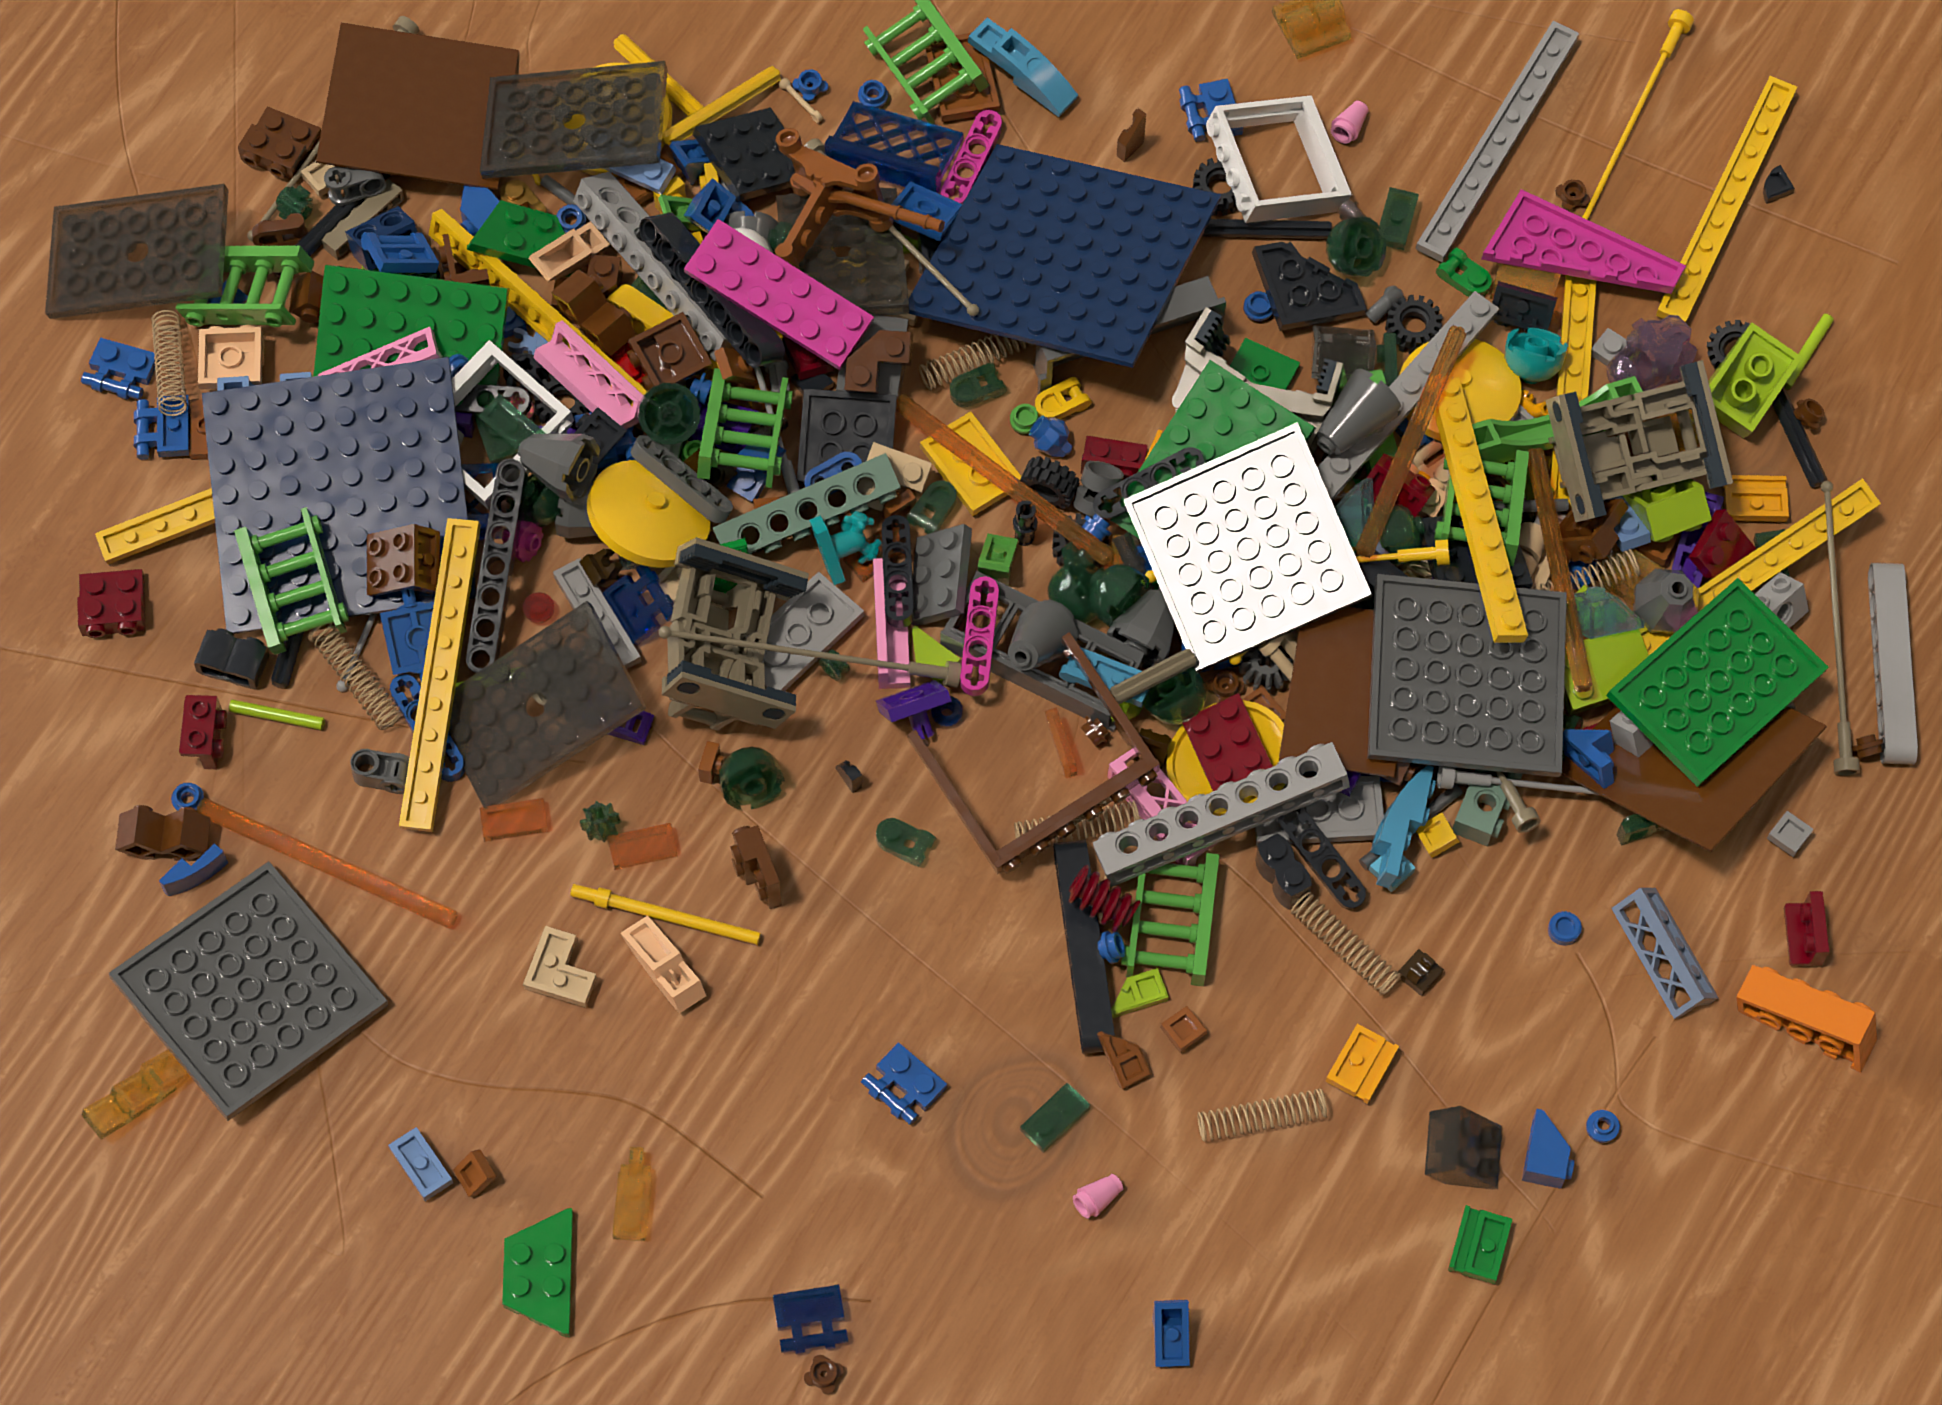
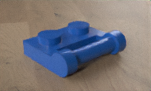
[361,232,439,274]

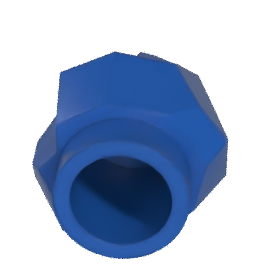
[1029,415,1072,457]

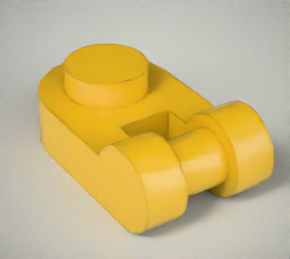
[1035,377,1092,420]

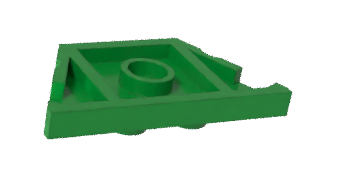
[467,200,581,277]
[502,1208,573,1337]

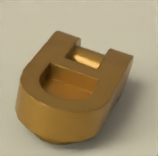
[500,180,548,213]

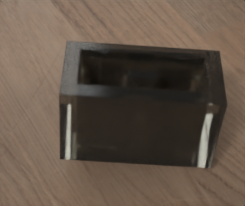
[1425,1106,1502,1190]

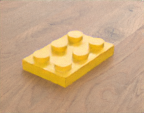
[920,411,1021,516]

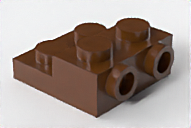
[238,106,321,179]
[626,312,713,399]
[1545,498,1628,565]
[730,825,782,910]

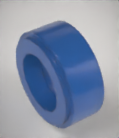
[1548,911,1582,946]

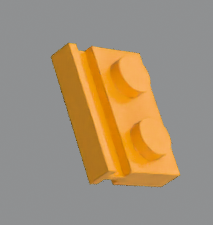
[1723,475,1789,522]
[1325,1023,1399,1104]

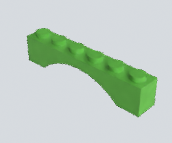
[1472,376,1643,463]

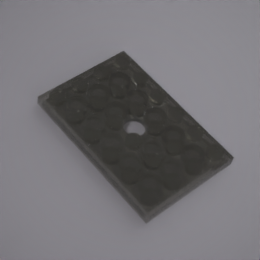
[480,61,668,179]
[45,184,229,319]
[776,188,909,316]
[448,601,647,811]

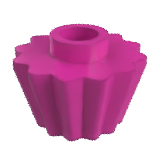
[502,520,544,562]

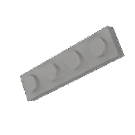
[553,558,641,676]

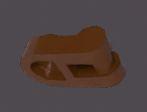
[252,213,308,246]

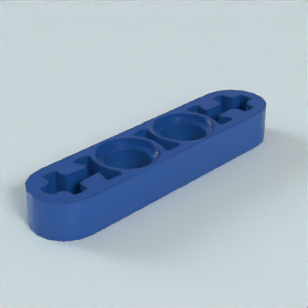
[390,674,465,782]

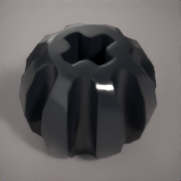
[503,350,549,395]

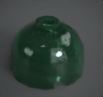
[1326,216,1386,278]
[637,382,700,445]
[506,474,563,528]
[1371,503,1427,567]
[1047,562,1107,624]
[1089,564,1149,627]
[1143,667,1207,725]
[719,746,785,809]

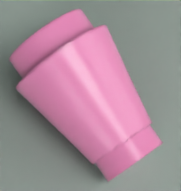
[1331,101,1369,144]
[1073,1174,1123,1218]

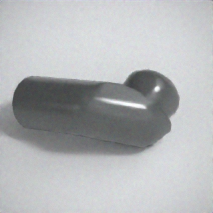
[1366,286,1404,324]

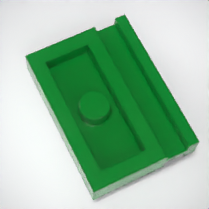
[1448,1205,1513,1284]

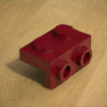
[179,695,227,770]

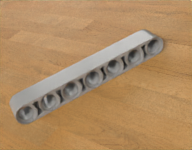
[1868,563,1918,765]

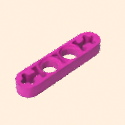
[940,110,1002,204]
[960,576,999,696]

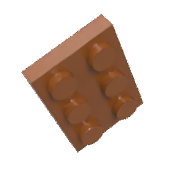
[924,33,1000,122]

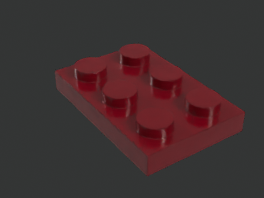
[1181,693,1273,791]

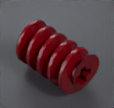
[1068,865,1141,932]

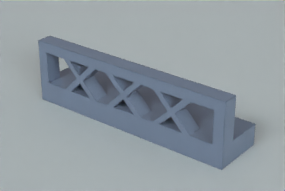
[1611,887,1718,1019]

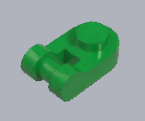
[1436,248,1492,297]

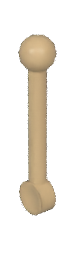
[779,78,823,123]

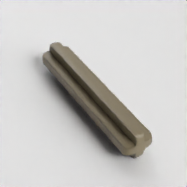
[1110,649,1197,704]

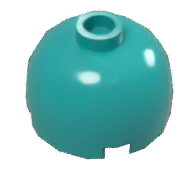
[1504,328,1568,384]

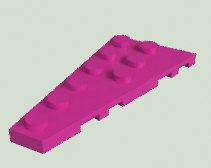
[1481,189,1686,294]

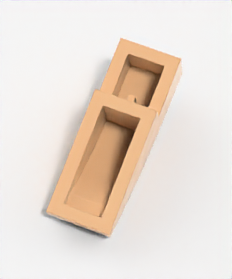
[528,221,610,282]
[621,915,706,1014]

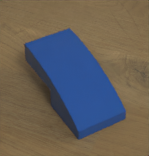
[159,843,228,896]

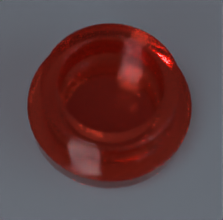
[523,592,555,623]

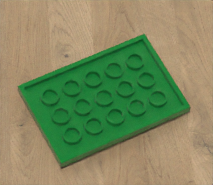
[313,265,510,408]
[1109,360,1316,539]
[1606,578,1829,787]

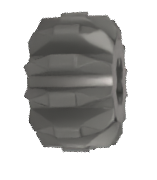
[1238,647,1293,693]

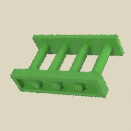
[863,0,989,126]
[175,246,315,327]
[697,368,793,488]
[1434,450,1529,566]
[234,507,349,655]
[1121,853,1219,987]

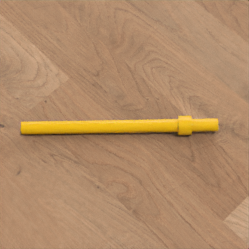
[570,884,761,945]

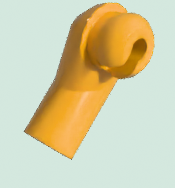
[1520,390,1549,418]

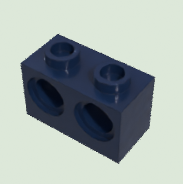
[345,206,418,270]

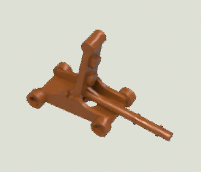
[775,128,945,270]

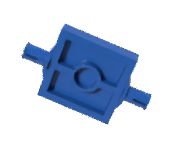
[379,589,434,682]

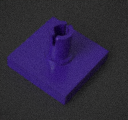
[876,680,951,739]

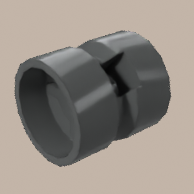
[1073,461,1124,518]

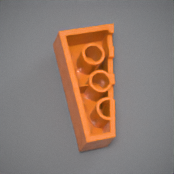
[1736,965,1877,1073]

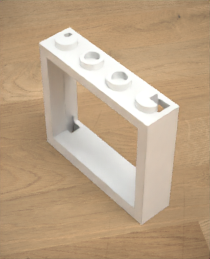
[1206,95,1352,223]
[452,340,574,510]

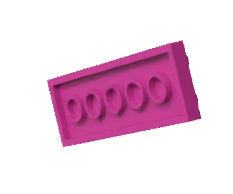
[684,219,874,370]

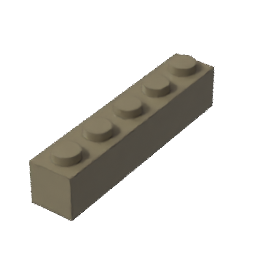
[322,179,404,260]

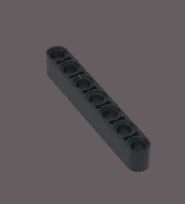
[639,212,785,368]
[466,459,528,677]
[1053,839,1115,1054]

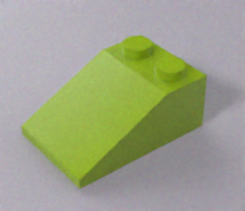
[1708,322,1803,438]
[1622,475,1712,542]
[1564,626,1649,716]

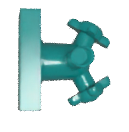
[809,511,882,585]

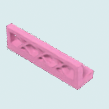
[533,320,646,430]
[318,327,443,376]
[873,558,910,689]
[1107,748,1217,866]

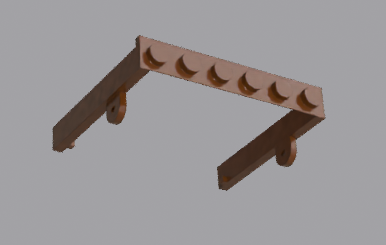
[908,632,1160,875]

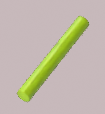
[1784,314,1834,390]
[229,699,325,730]

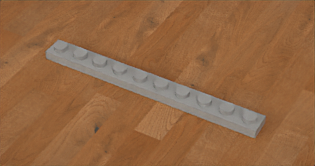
[1416,21,1579,262]
[1317,291,1499,500]

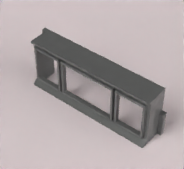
[1032,276,1226,394]
[940,571,1144,732]

